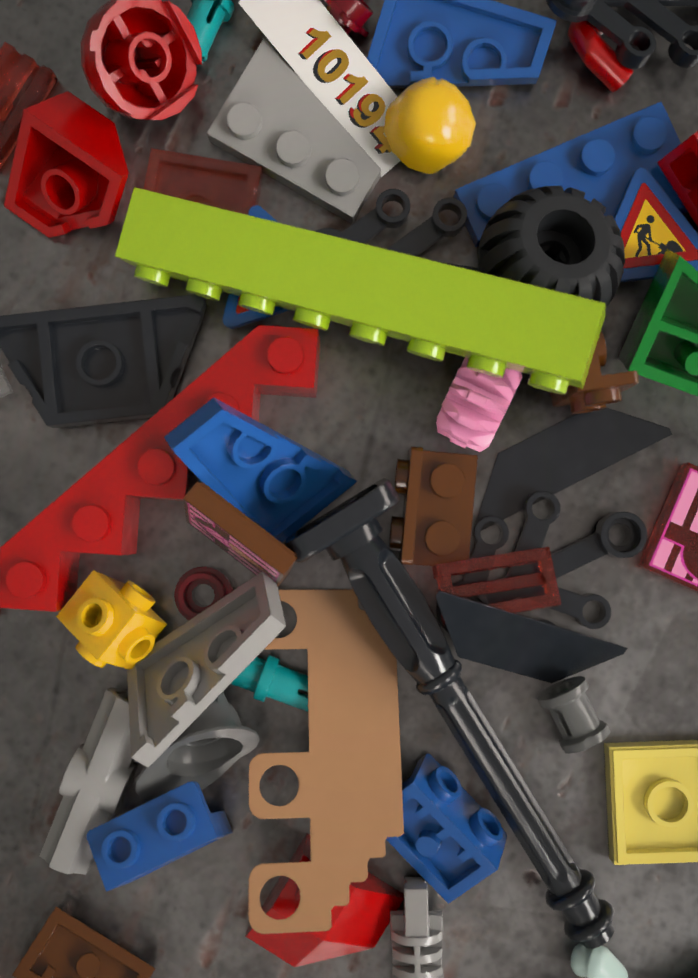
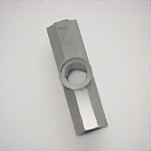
[39,687,137,875]

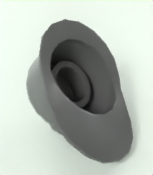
[135,692,260,801]

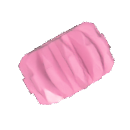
[436,357,522,452]

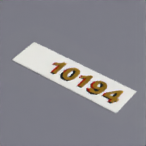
[238,0,401,177]

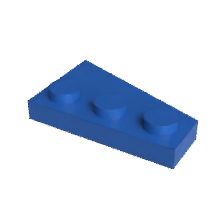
[367,0,557,89]
[164,397,358,543]

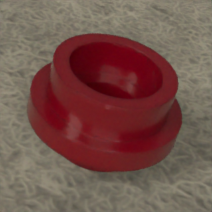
[174,566,233,620]

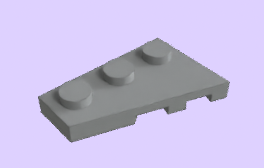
[207,38,381,224]
[127,571,286,768]

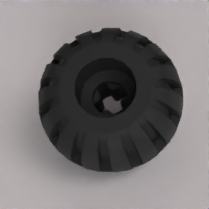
[477,186,625,309]

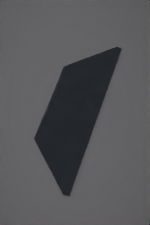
[475,408,672,531]
[435,590,628,683]

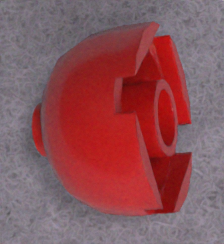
[81,0,202,120]

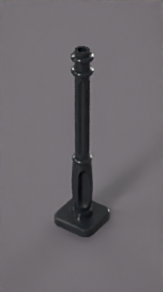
[284,478,614,949]

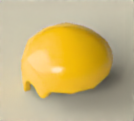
[384,77,476,174]

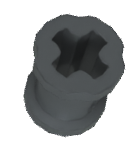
[537,676,611,754]

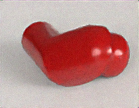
[568,21,634,92]

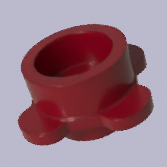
[324,0,373,38]

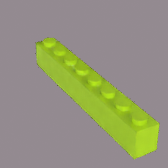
[115,187,605,395]

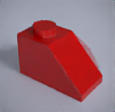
[4,91,129,238]
[245,833,404,967]

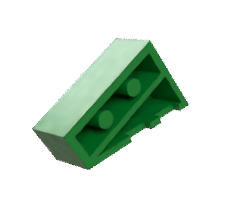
[619,249,698,396]

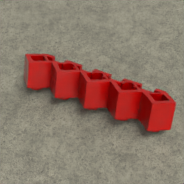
[0,325,320,612]

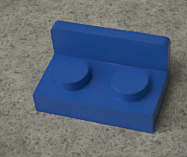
[386,754,507,904]
[86,781,233,892]

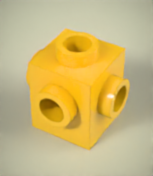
[56,570,167,670]

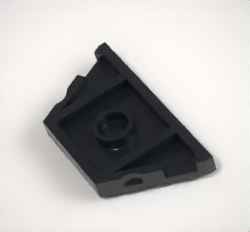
[0,294,207,428]

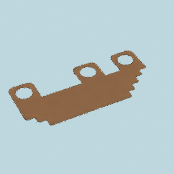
[249,589,404,934]

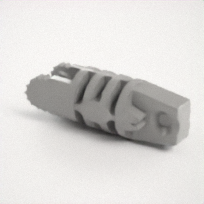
[390,877,444,978]

